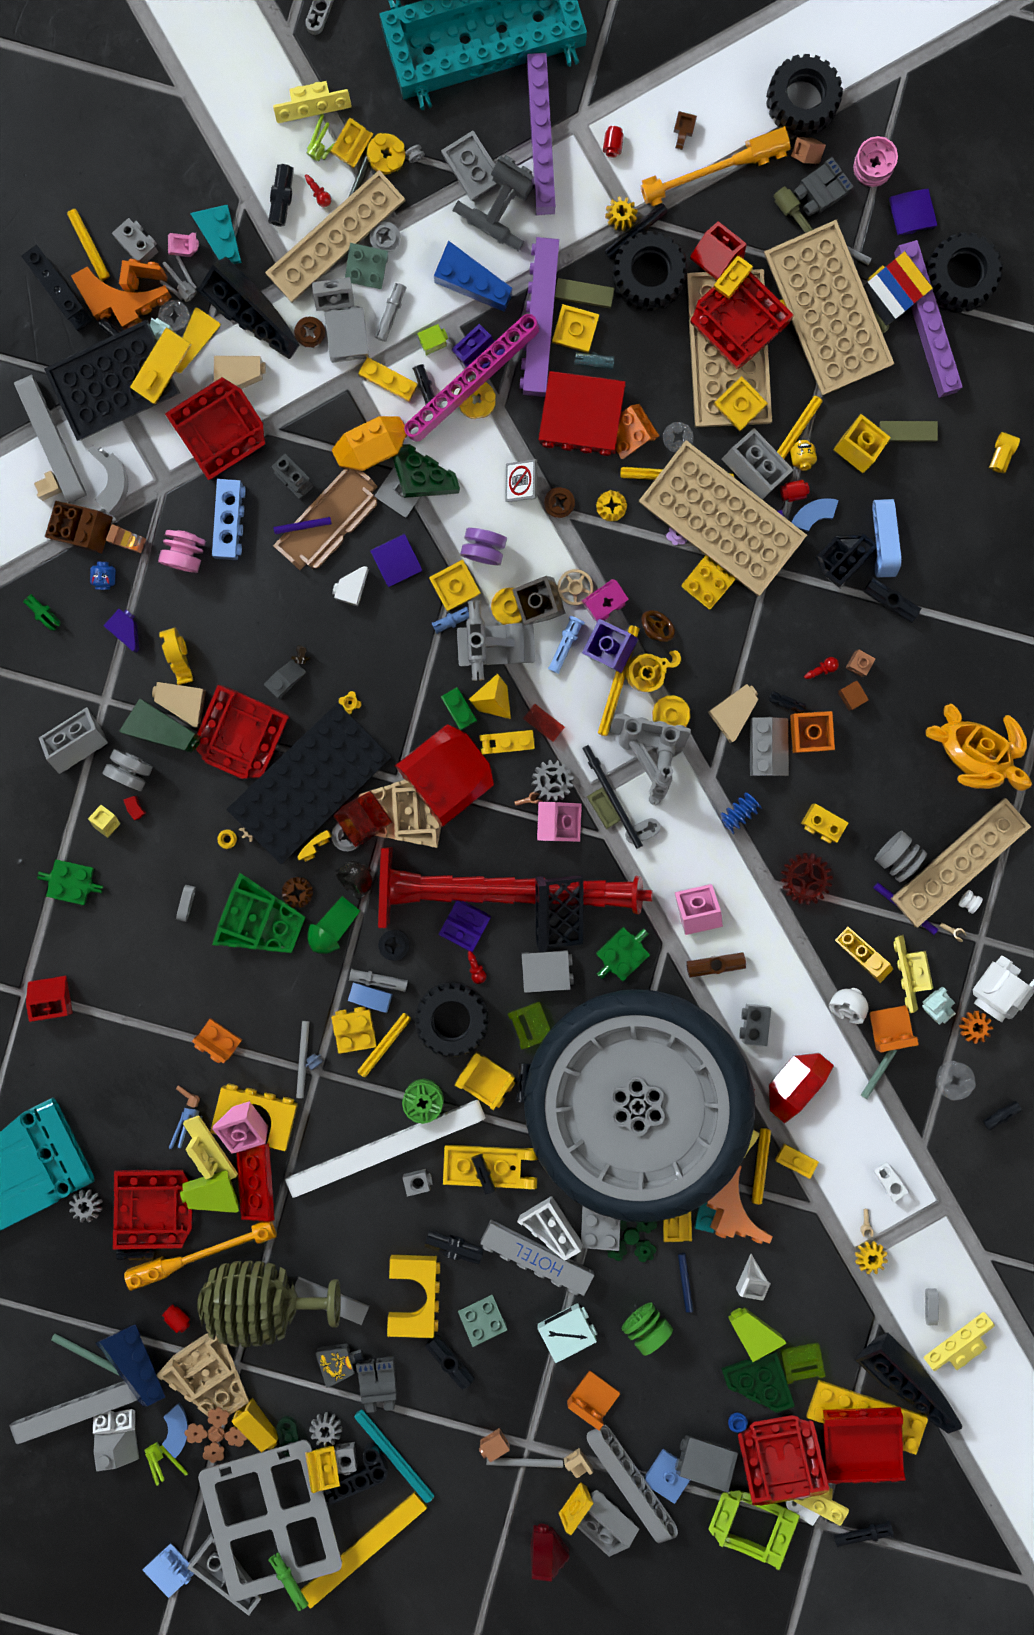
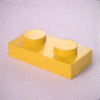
[714,255,753,299]
[775,1143,819,1179]

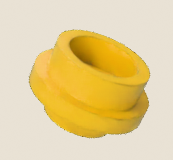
[217,830,237,849]

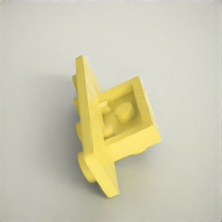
[273,81,351,123]
[894,935,933,1013]
[183,1116,238,1179]
[924,1312,995,1371]
[793,1487,849,1526]

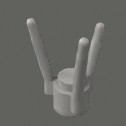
[160,255,197,302]

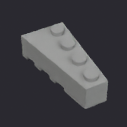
[187,1532,262,1616]

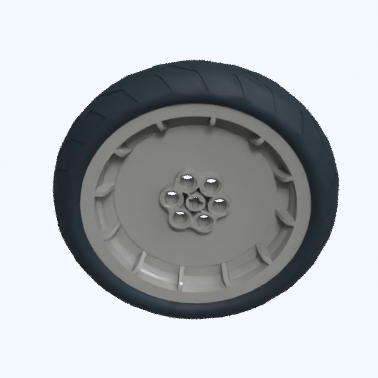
[524,989,755,1222]

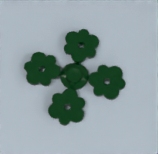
[607,1221,657,1262]

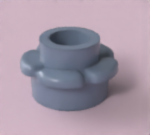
[306,1053,323,1071]

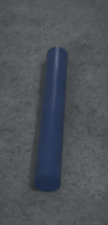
[678,1253,693,1312]

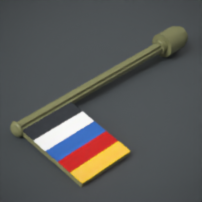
[773,186,933,333]

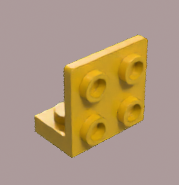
[681,555,736,609]

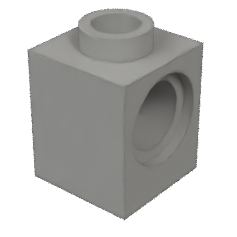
[403,1169,433,1197]
[334,1442,358,1475]

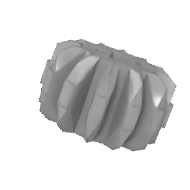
[69,1189,103,1223]
[309,1412,343,1447]

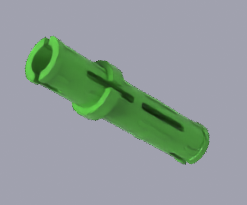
[268,1553,309,1611]

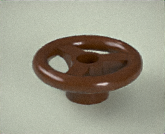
[641,610,675,642]

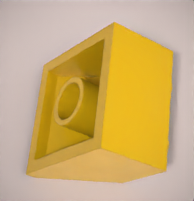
[833,414,891,473]

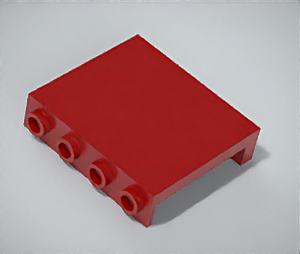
[538,371,626,456]
[823,1407,906,1484]

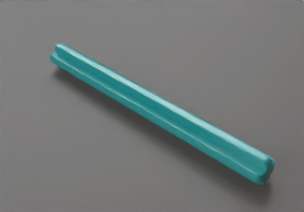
[354,1409,434,1503]

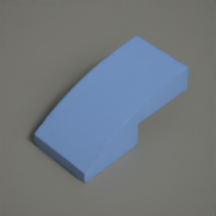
[348,982,393,1013]

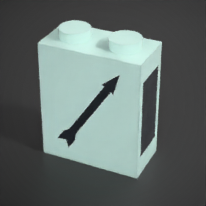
[538,1303,598,1363]

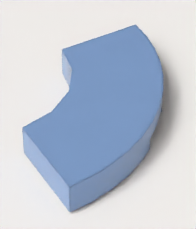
[791,499,839,532]
[162,1403,188,1458]

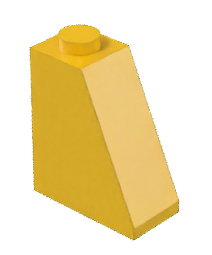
[232,1398,279,1453]

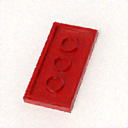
[236,1143,275,1222]

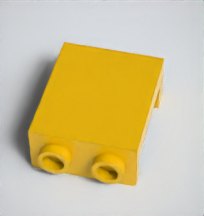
[455,1051,516,1110]

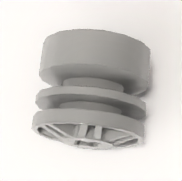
[875,831,927,882]

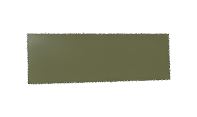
[554,278,614,309]
[879,421,938,442]

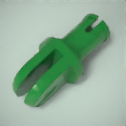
[23,594,60,631]

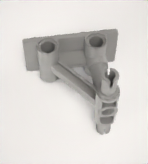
[457,600,535,681]
[610,714,691,805]

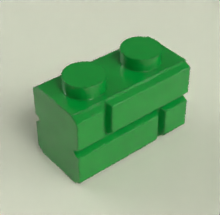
[441,687,477,731]

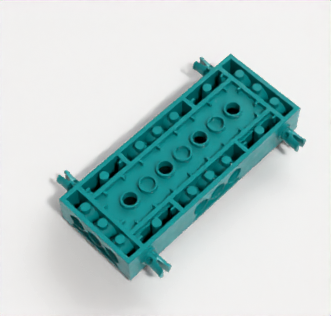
[379,0,587,110]

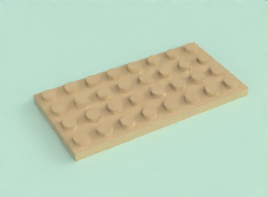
[764,220,894,396]
[687,269,772,428]
[638,440,807,597]

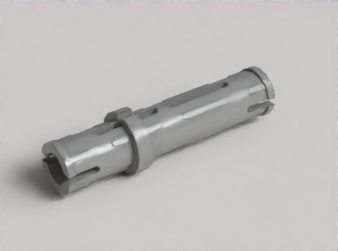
[375,283,407,342]
[349,969,408,992]

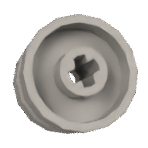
[103,749,153,791]

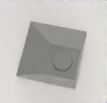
[94,1430,139,1471]

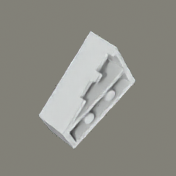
[517,1196,583,1261]

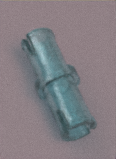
[574,352,614,369]

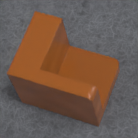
[838,681,869,711]

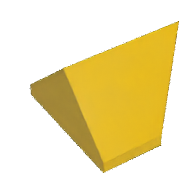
[469,674,511,719]

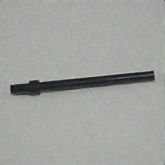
[582,745,643,849]

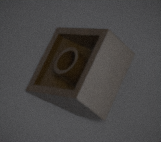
[512,575,566,626]

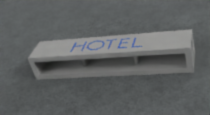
[481,1220,594,1296]

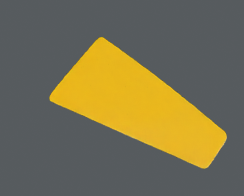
[176,307,220,373]

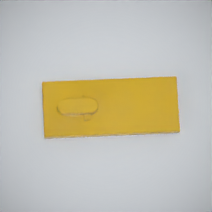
[130,327,192,404]

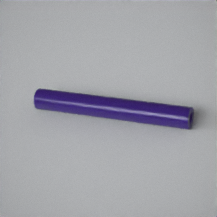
[273,517,332,534]

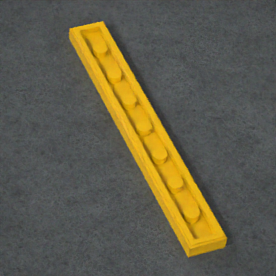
[301,1492,427,1609]

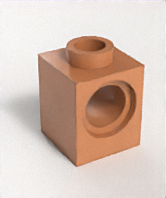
[846,650,875,677]
[479,1428,510,1463]

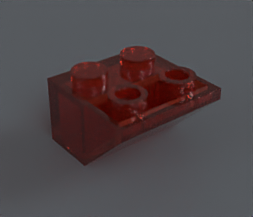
[334,791,392,847]

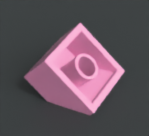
[537,802,582,842]
[675,884,723,935]
[212,1101,269,1154]

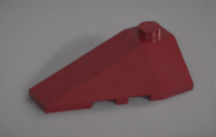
[531,1524,570,1582]

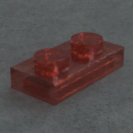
[523,704,565,742]

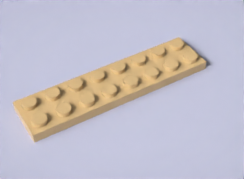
[265,170,405,303]
[890,798,1031,928]

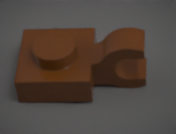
[673,111,697,150]

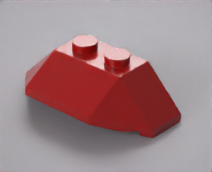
[769,1053,834,1124]

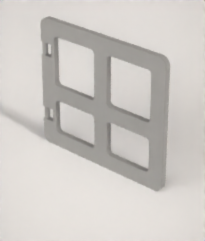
[198,1440,342,1601]

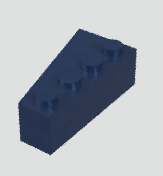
[95,1325,165,1406]

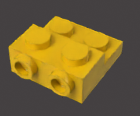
[331,1006,377,1054]

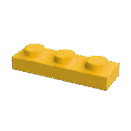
[358,357,417,402]

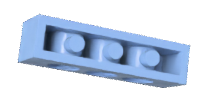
[212,479,246,560]

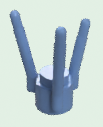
[169,1108,203,1149]

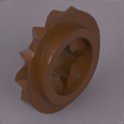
[294,316,325,348]
[544,487,575,518]
[282,877,313,908]

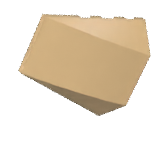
[359,780,441,848]
[156,1333,249,1416]

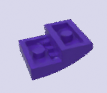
[889,189,937,235]
[451,324,505,377]
[370,534,423,587]
[438,901,491,952]

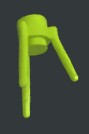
[306,114,335,162]
[144,1442,188,1486]

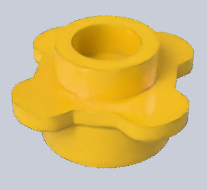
[339,691,361,714]

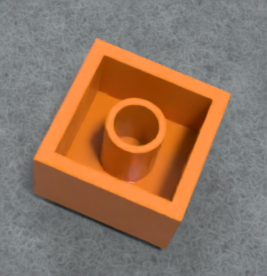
[790,711,835,753]

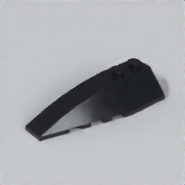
[197,257,300,359]
[855,1333,963,1434]

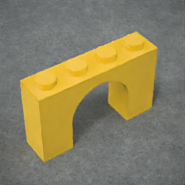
[210,1083,298,1151]
[387,1255,440,1338]

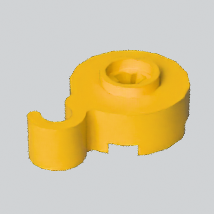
[159,628,193,685]
[626,650,681,692]

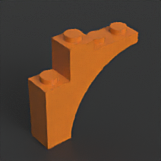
[71,266,172,330]
[706,1165,773,1244]

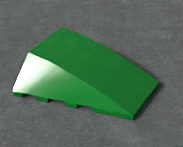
[212,873,305,953]

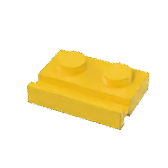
[330,118,373,168]
[663,1211,692,1242]
[305,1446,340,1493]

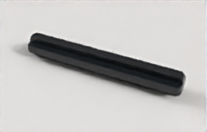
[605,203,667,259]

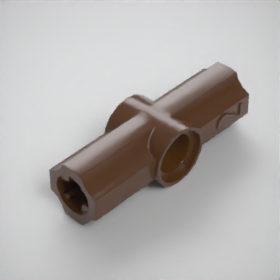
[686,952,746,978]

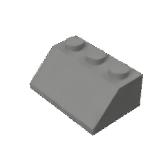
[722,428,793,500]
[39,707,108,774]
[750,717,789,776]
[577,1490,639,1557]

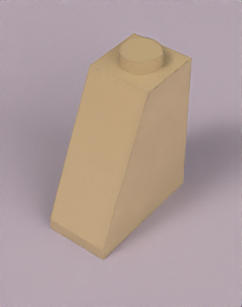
[214,356,266,389]
[152,682,206,728]
[708,684,758,743]

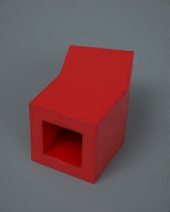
[123,796,146,820]

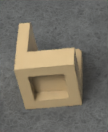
[34,471,62,501]
[564,1448,593,1478]

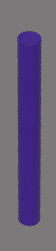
[873,882,938,935]

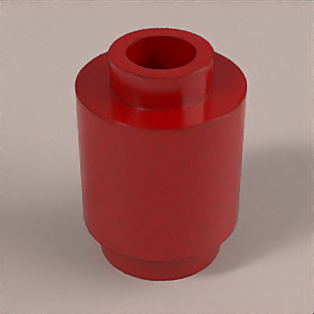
[603,126,624,158]
[780,479,809,502]
[162,1304,190,1333]

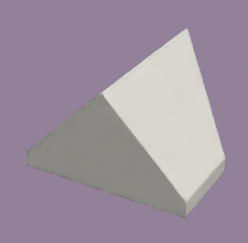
[736,1254,771,1301]

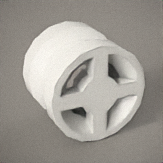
[959,890,983,914]

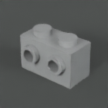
[112,218,158,264]

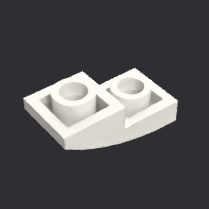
[93,1409,135,1434]

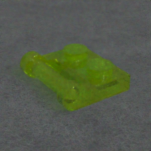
[507,1001,550,1049]
[781,1342,825,1384]

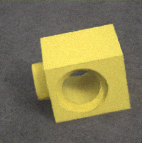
[88,805,120,838]

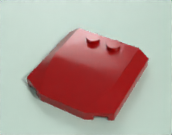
[690,272,794,370]
[165,377,265,480]
[196,684,289,779]
[395,724,494,827]
[113,1170,192,1249]
[738,1415,830,1506]

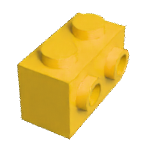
[801,804,848,844]

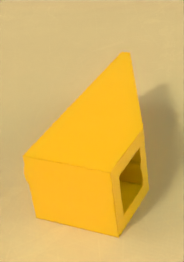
[835,927,893,983]

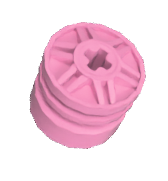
[853,136,898,187]
[158,530,206,573]

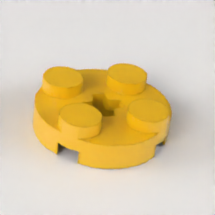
[367,133,405,175]
[458,379,496,419]

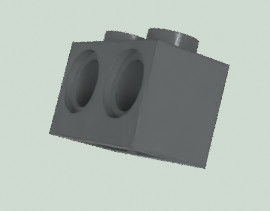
[739,1004,771,1046]

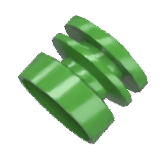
[402,1078,444,1124]
[621,1302,673,1356]

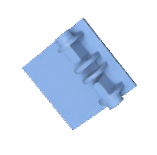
[143,1543,194,1598]

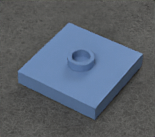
[644,1449,690,1504]

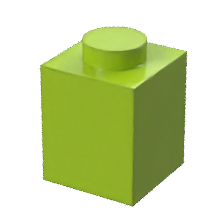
[417,324,448,356]

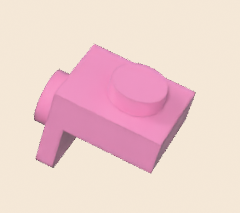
[168,233,199,257]

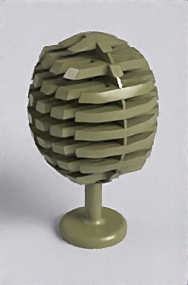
[197,1261,341,1347]

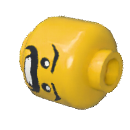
[790,440,817,471]

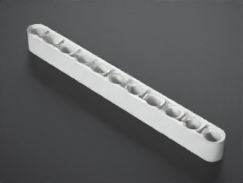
[285,1100,486,1198]

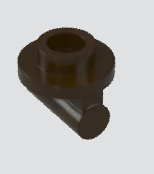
[291,645,310,664]

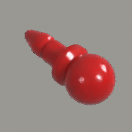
[305,174,332,207]
[804,657,839,679]
[468,951,487,984]

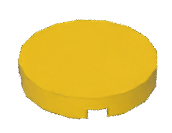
[491,588,522,625]
[652,695,690,727]

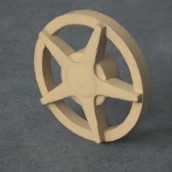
[557,569,593,605]

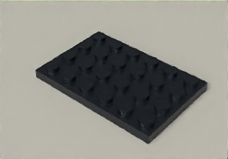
[44,320,180,441]

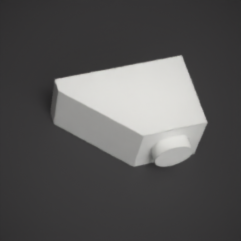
[332,566,369,606]

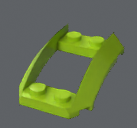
[709,1490,800,1570]

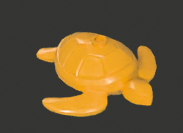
[926,704,1032,791]

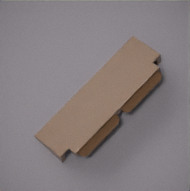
[273,468,377,570]

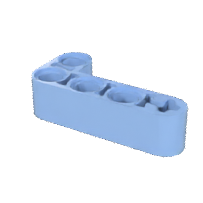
[872,499,901,578]

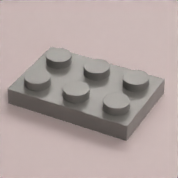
[441,131,499,201]

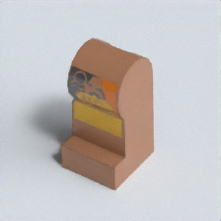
[106,524,147,554]

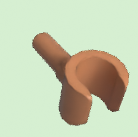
[515,792,543,806]
[176,1085,200,1108]

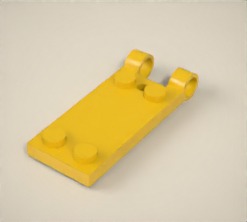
[443,1145,538,1189]

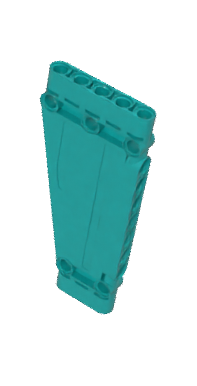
[0,1098,95,1230]

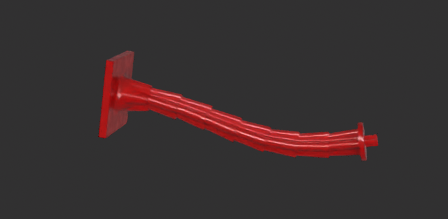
[378,847,653,928]

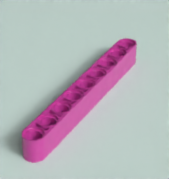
[404,314,540,442]

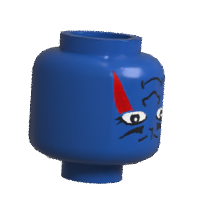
[90,562,115,590]

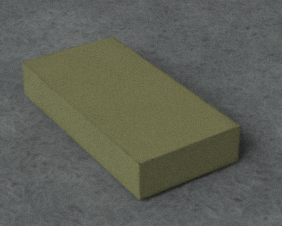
[587,787,621,829]

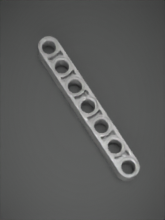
[14,375,87,503]
[9,1381,138,1444]
[587,1425,678,1543]

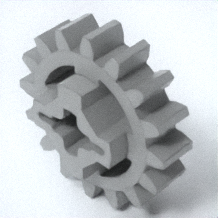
[531,760,574,802]

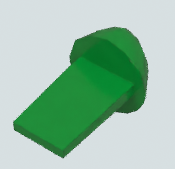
[308,896,360,954]

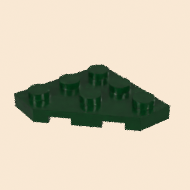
[392,444,460,498]
[721,1350,795,1413]

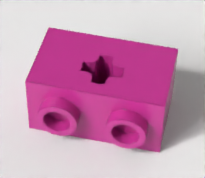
[582,579,629,622]

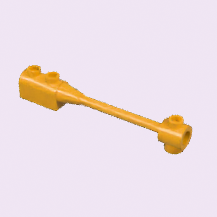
[641,126,790,206]
[124,1221,277,1291]

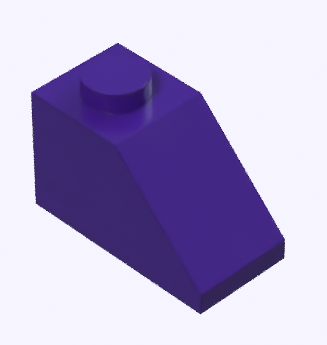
[104,609,139,653]

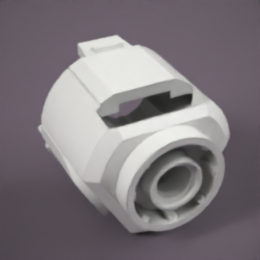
[973,956,1034,1023]

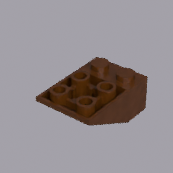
[45,501,113,554]

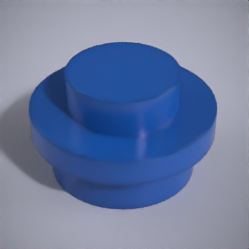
[728,1413,747,1433]

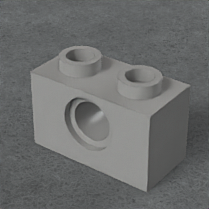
[312,277,354,311]

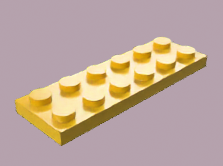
[806,1380,928,1455]

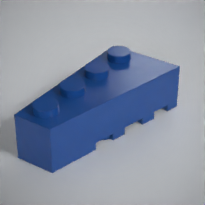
[434,240,512,312]

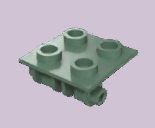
[345,243,389,289]
[458,1295,507,1347]

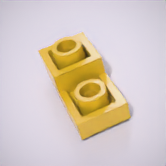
[297,830,332,862]

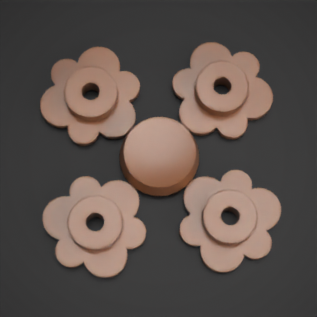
[184,1407,247,1463]

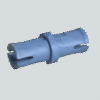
[432,607,469,634]

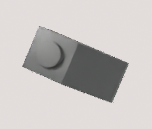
[264,659,307,699]

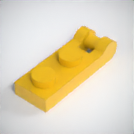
[479,730,535,755]

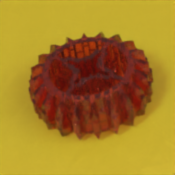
[780,853,833,905]

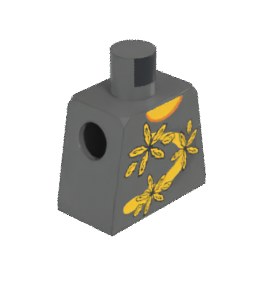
[316,1343,364,1388]

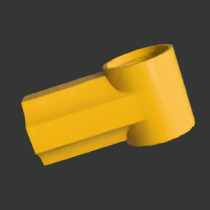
[989,432,1020,473]

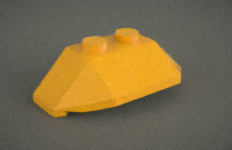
[332,416,407,471]

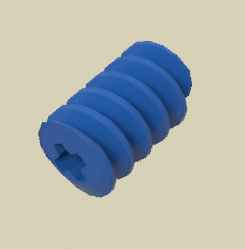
[720,793,763,835]

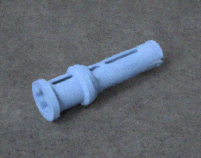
[548,616,585,674]

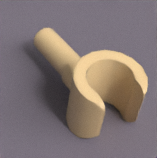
[940,922,966,942]
[860,1209,874,1237]

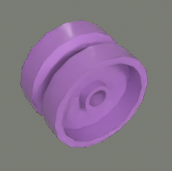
[460,528,507,566]

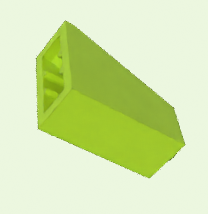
[180,1170,239,1213]
[729,1308,786,1362]

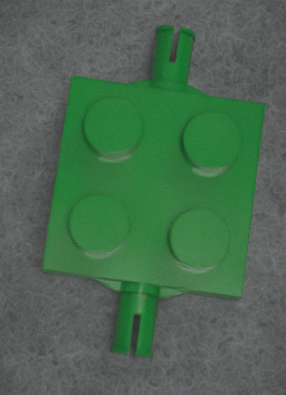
[37,859,103,905]
[596,927,650,981]

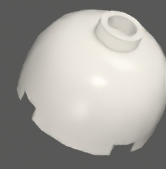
[829,988,868,1024]

